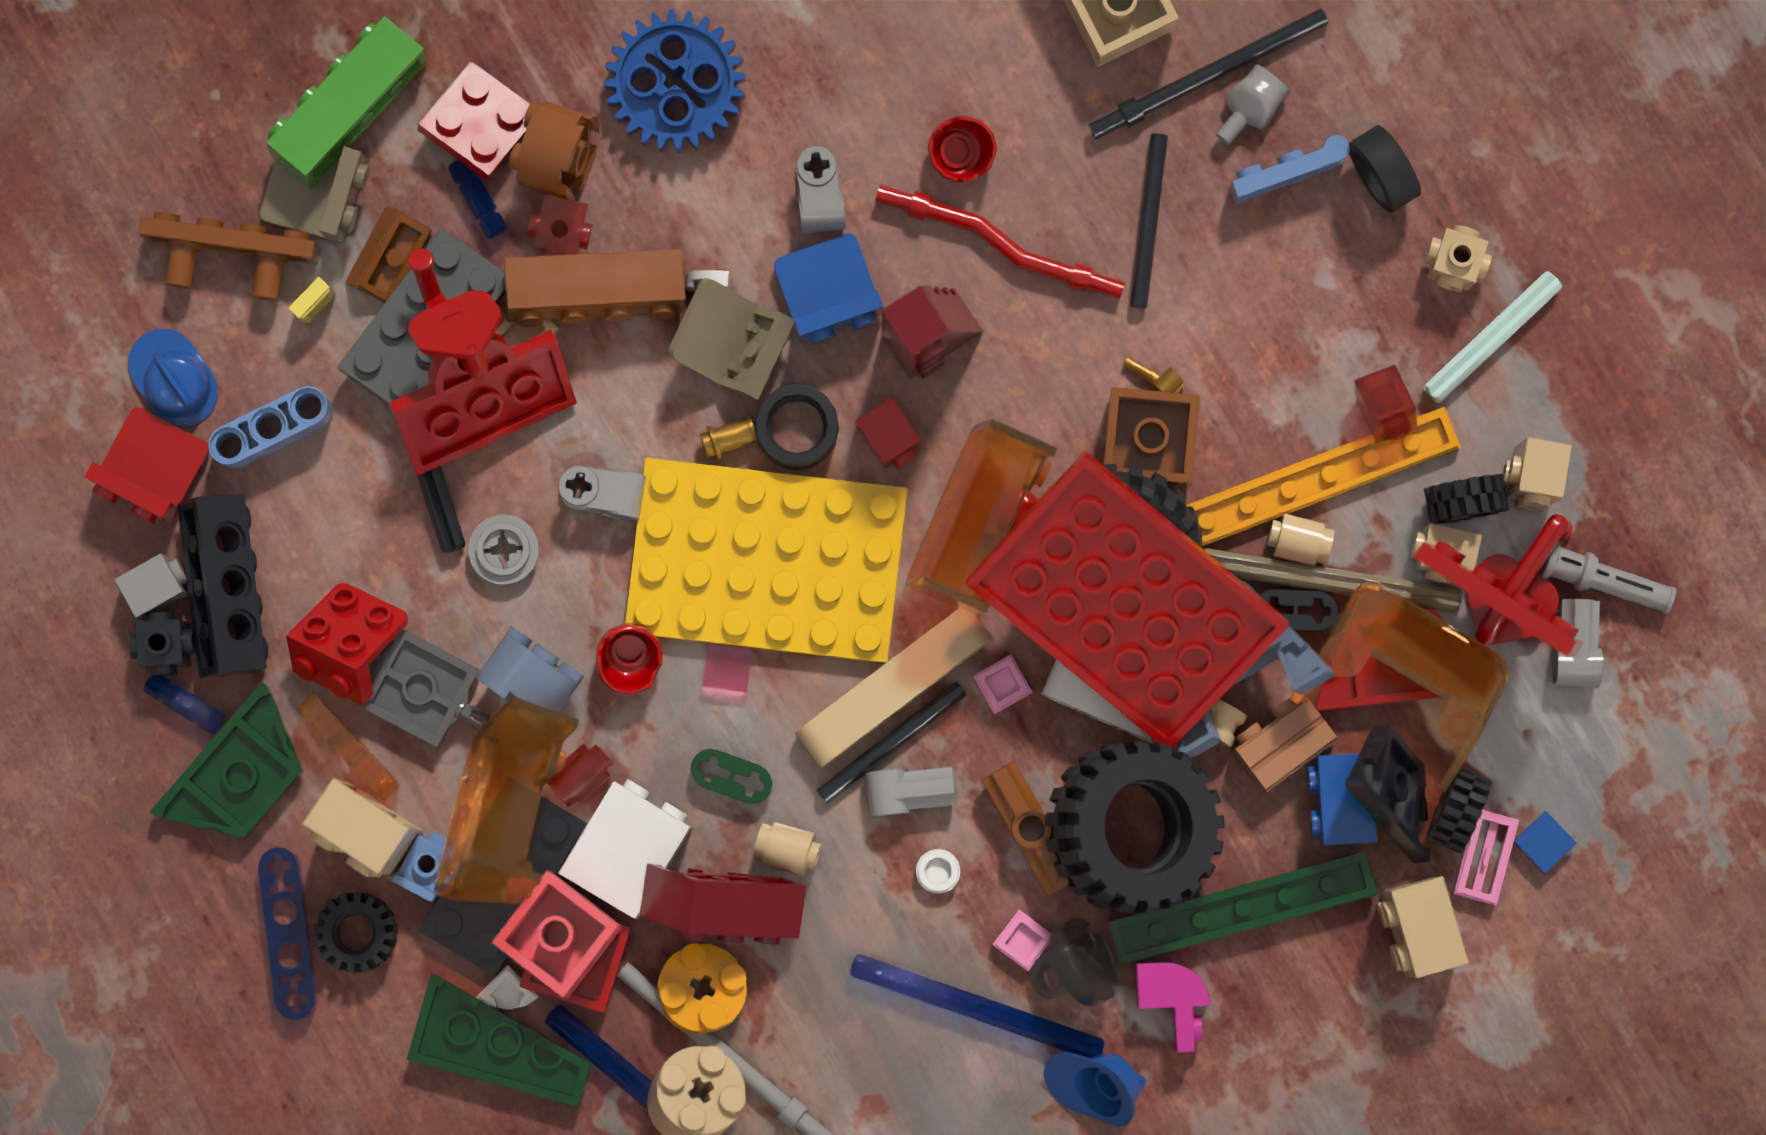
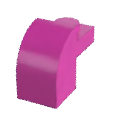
[1134,962,1211,1052]

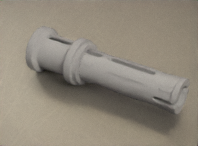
[1539,542,1676,614]

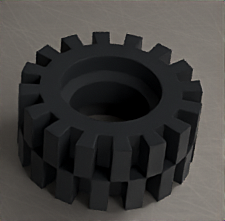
[1424,474,1509,524]
[1426,766,1492,854]
[314,892,398,973]

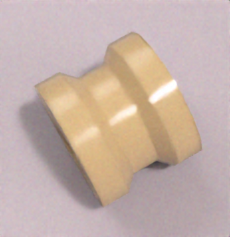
[1209,700,1247,748]

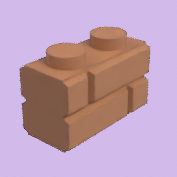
[1232,696,1339,793]

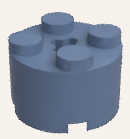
[477,626,584,727]

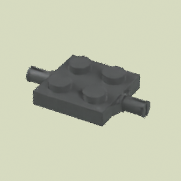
[359,629,491,748]

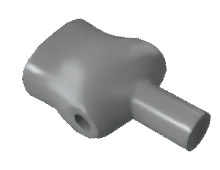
[1216,64,1291,146]

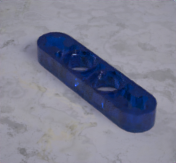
[258,847,317,1020]

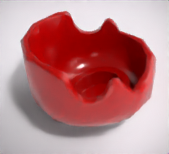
[927,116,997,183]
[595,622,663,695]

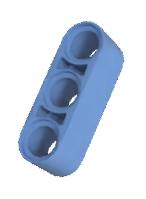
[208,386,334,469]

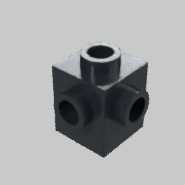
[129,612,196,676]

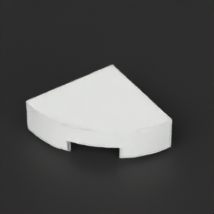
[686,270,730,292]
[476,965,540,1010]

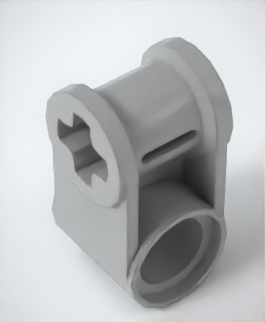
[796,146,846,234]
[559,466,646,521]

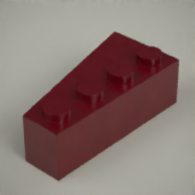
[881,285,983,379]

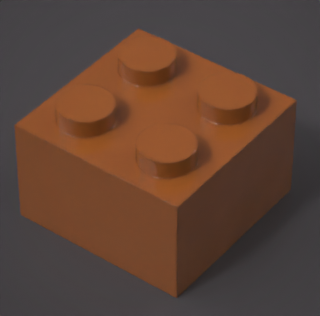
[1104,387,1200,487]

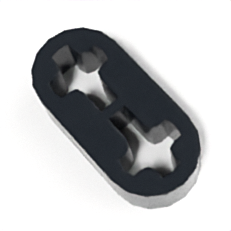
[1260,590,1338,632]

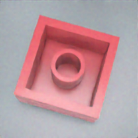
[492,871,623,998]

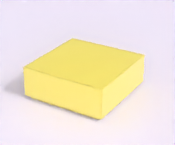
[288,277,336,325]

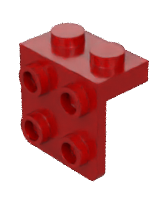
[84,407,210,524]
[286,583,408,706]

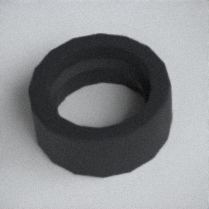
[1349,125,1421,213]
[755,383,839,470]

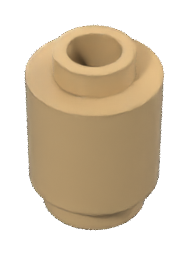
[1267,514,1335,566]
[753,822,822,876]

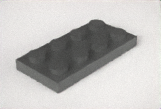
[337,228,505,407]

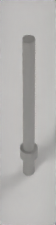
[617,963,832,1135]

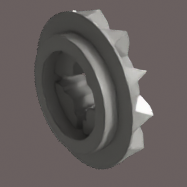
[468,514,539,585]

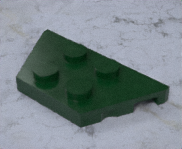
[150,682,304,839]

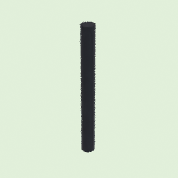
[1130,133,1168,309]
[817,682,966,804]

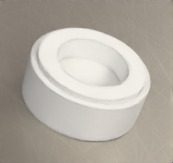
[916,849,960,894]

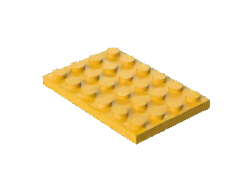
[625,458,908,663]

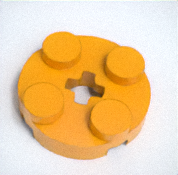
[657,943,747,1035]

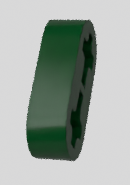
[690,749,773,804]

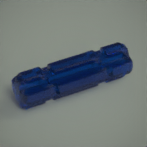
[448,160,507,239]
[143,675,226,734]

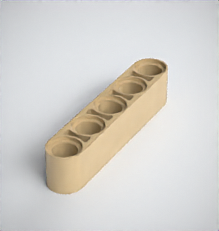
[794,603,994,769]

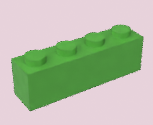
[266,16,427,189]

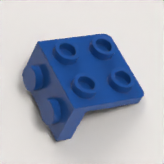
[774,234,883,345]

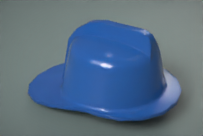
[128,329,218,426]
[1043,1052,1146,1127]

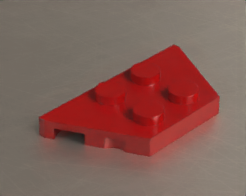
[1315,608,1487,711]

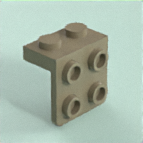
[260,146,370,244]
[668,278,794,400]

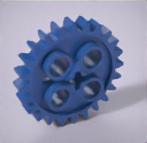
[604,9,746,153]

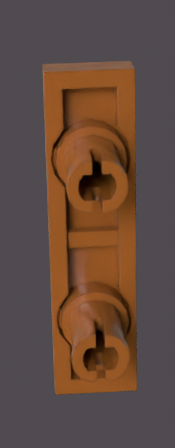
[138,211,320,301]

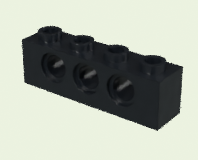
[177,494,268,679]

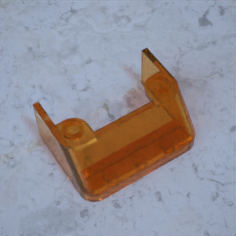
[905,419,1057,614]
[1291,582,1509,792]
[434,697,579,904]

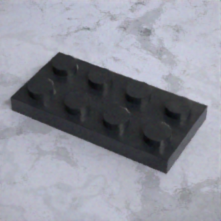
[419,778,587,976]

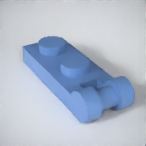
[1229,135,1350,205]

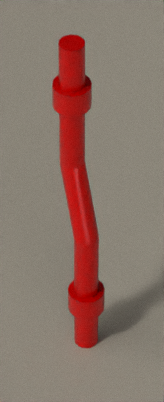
[875,185,1125,299]

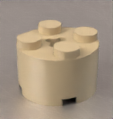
[647,1046,746,1135]

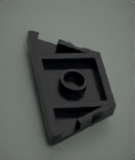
[1345,724,1431,863]

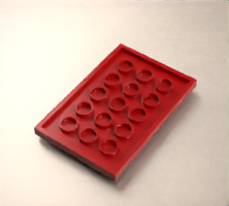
[965,450,1289,748]

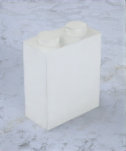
[559,779,692,919]

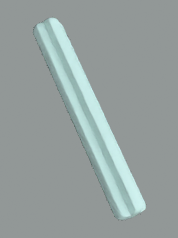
[1423,271,1562,403]

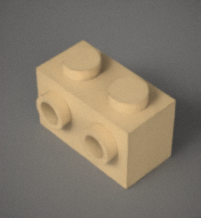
[1502,437,1572,512]

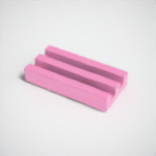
[1452,810,1519,906]

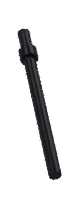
[1088,8,1329,140]

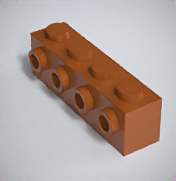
[504,249,685,327]

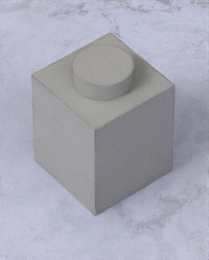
[114,553,189,621]

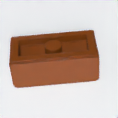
[345,206,432,304]

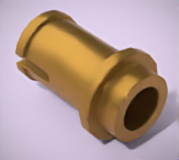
[699,416,758,460]

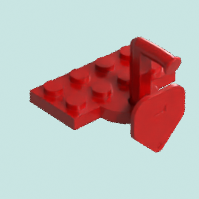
[389,249,577,476]
[1414,514,1584,658]

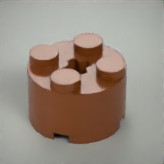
[509,101,599,201]

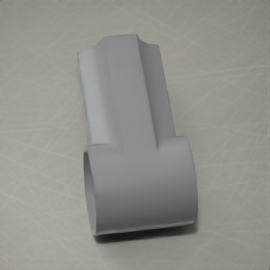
[1552,599,1603,688]
[865,767,956,817]

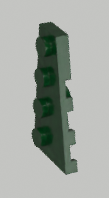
[407,973,592,1107]

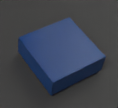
[1513,811,1577,874]

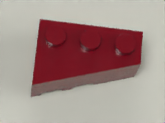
[639,863,807,945]

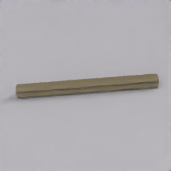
[1204,548,1462,613]

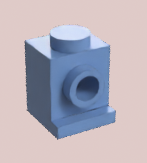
[392,830,461,902]

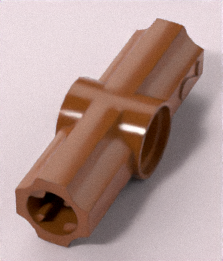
[981,761,1071,896]

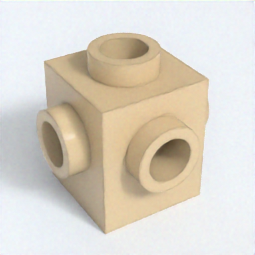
[1425,225,1492,292]

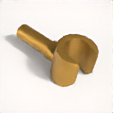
[1123,356,1184,393]

